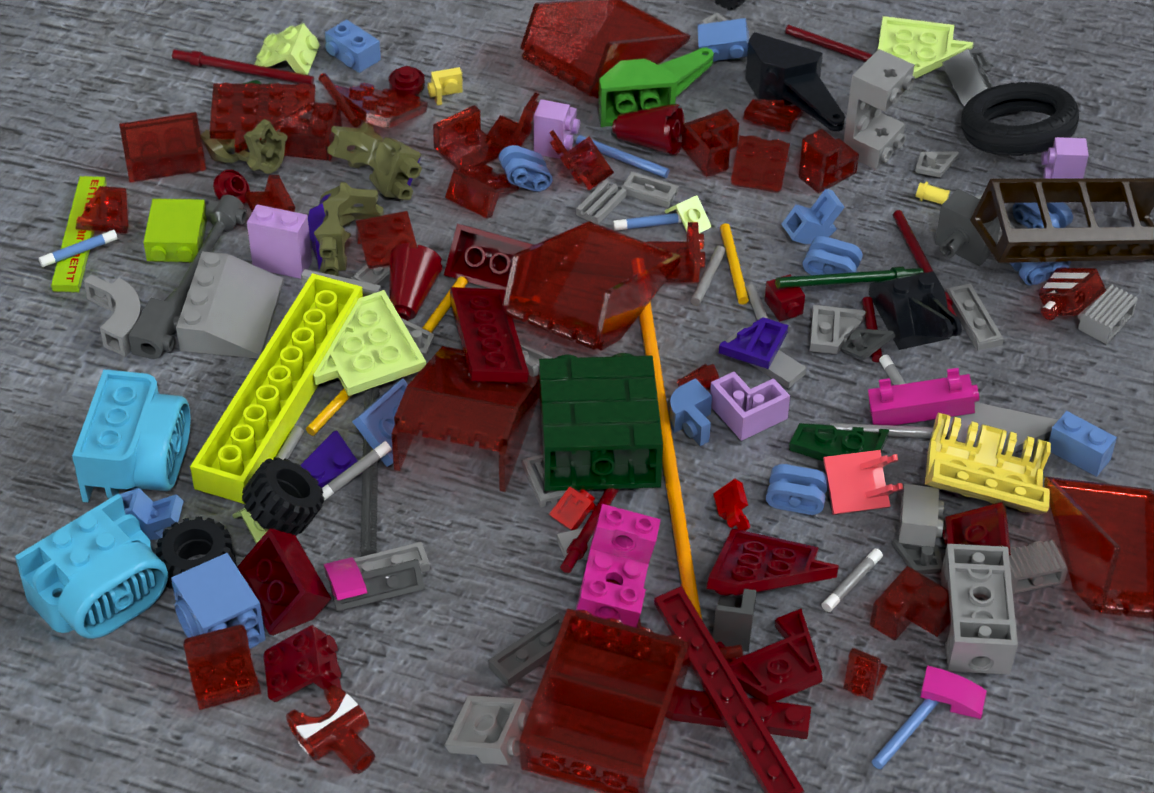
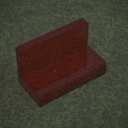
[245,175,296,212]

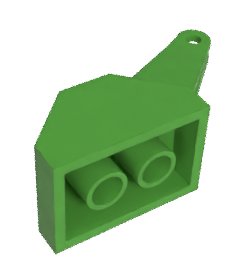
[599,48,714,127]

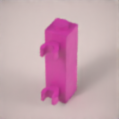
[868,368,979,425]

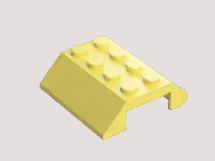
[925,412,1051,515]

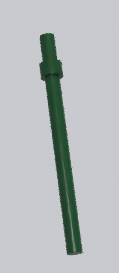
[775,267,924,288]

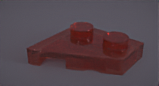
[75,186,128,233]

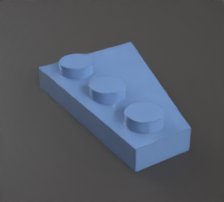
[352,378,420,467]

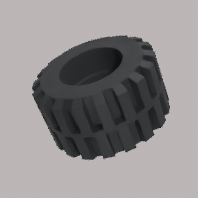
[242,457,324,536]
[156,517,237,593]

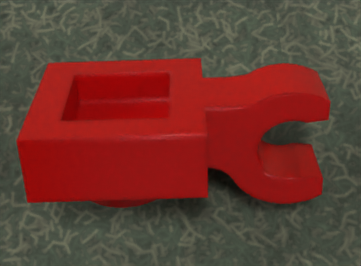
[713,479,750,531]

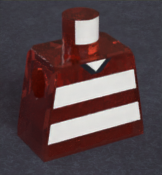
[1039,268,1106,321]

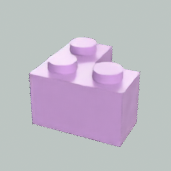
[534,99,580,159]
[1041,137,1088,179]
[710,372,790,441]

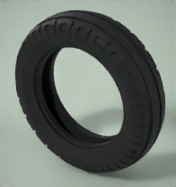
[961,82,1079,156]

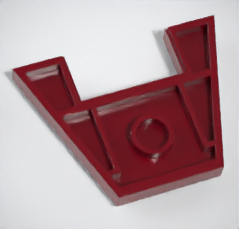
[716,609,823,705]

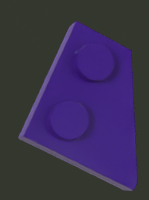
[719,317,789,369]
[301,430,362,488]

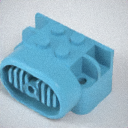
[72,369,190,502]
[15,494,168,639]

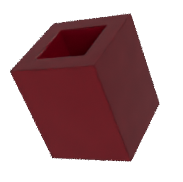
[764,274,805,322]

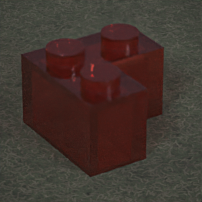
[279,102,342,161]
[681,109,739,177]
[798,129,859,194]
[870,566,951,641]

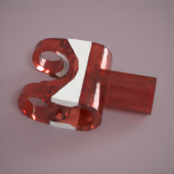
[286,685,375,774]

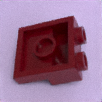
[943,502,1011,556]

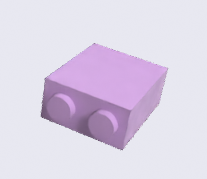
[247,205,312,279]

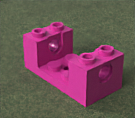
[572,504,661,642]

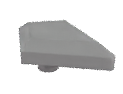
[915,152,959,178]
[401,318,434,358]

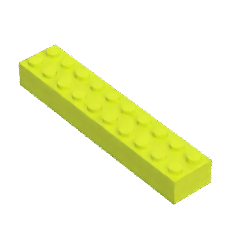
[190,273,363,504]

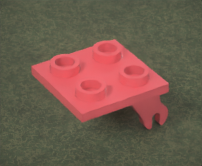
[823,450,903,515]

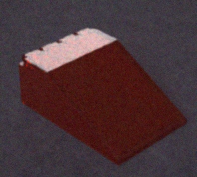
[520,0,691,99]
[503,221,682,351]
[391,346,539,492]
[1044,477,1154,619]

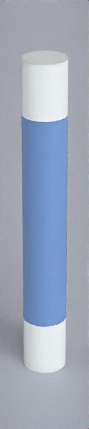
[613,213,682,231]
[39,230,118,267]

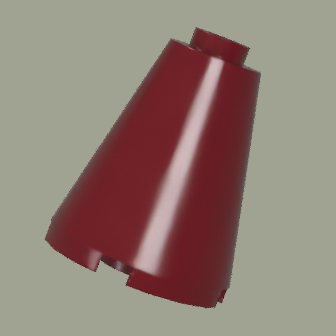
[612,104,685,155]
[389,243,443,321]

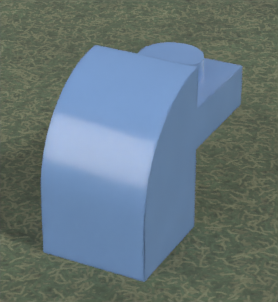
[782,189,845,244]
[669,378,712,446]
[119,488,184,540]

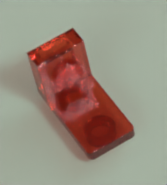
[843,648,888,700]

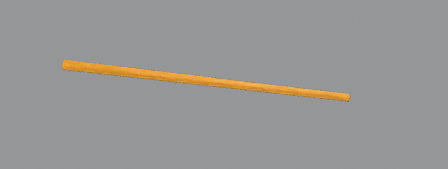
[631,259,702,619]

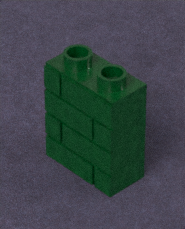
[539,353,663,491]

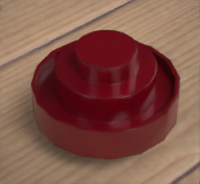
[389,66,425,97]
[213,169,250,204]

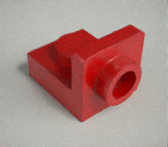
[549,487,596,531]

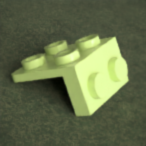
[254,23,320,75]

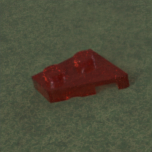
[743,99,804,132]

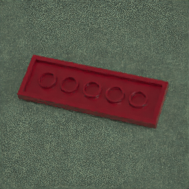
[450,287,529,384]

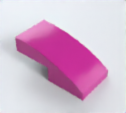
[323,557,367,601]
[921,665,987,719]

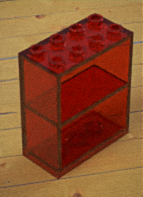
[519,608,689,793]

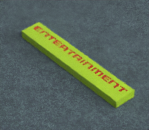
[51,176,107,292]

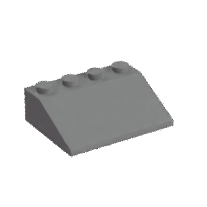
[176,251,284,359]

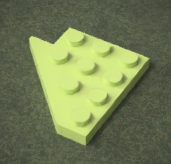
[878,16,973,79]
[313,290,427,396]

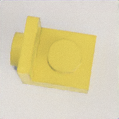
[428,67,463,106]

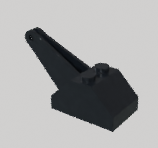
[745,32,845,132]
[869,271,962,350]

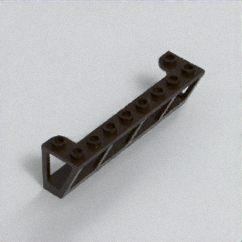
[970,178,1154,263]

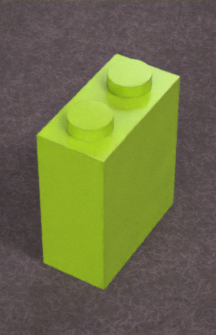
[143,199,207,262]

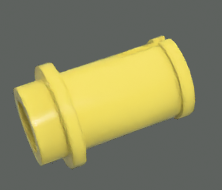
[916,181,950,204]

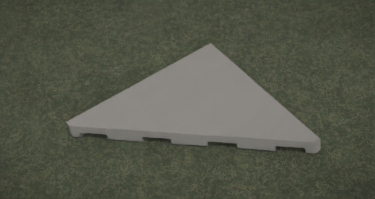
[933,402,1058,454]

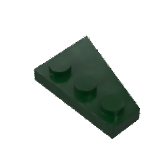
[789,423,889,461]

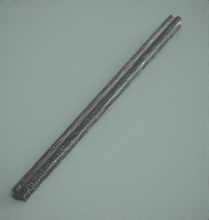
[360,385,380,557]

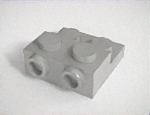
[445,696,533,765]

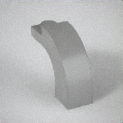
[84,274,142,357]

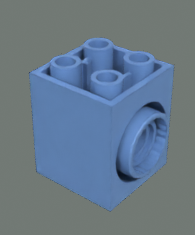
[171,553,265,666]

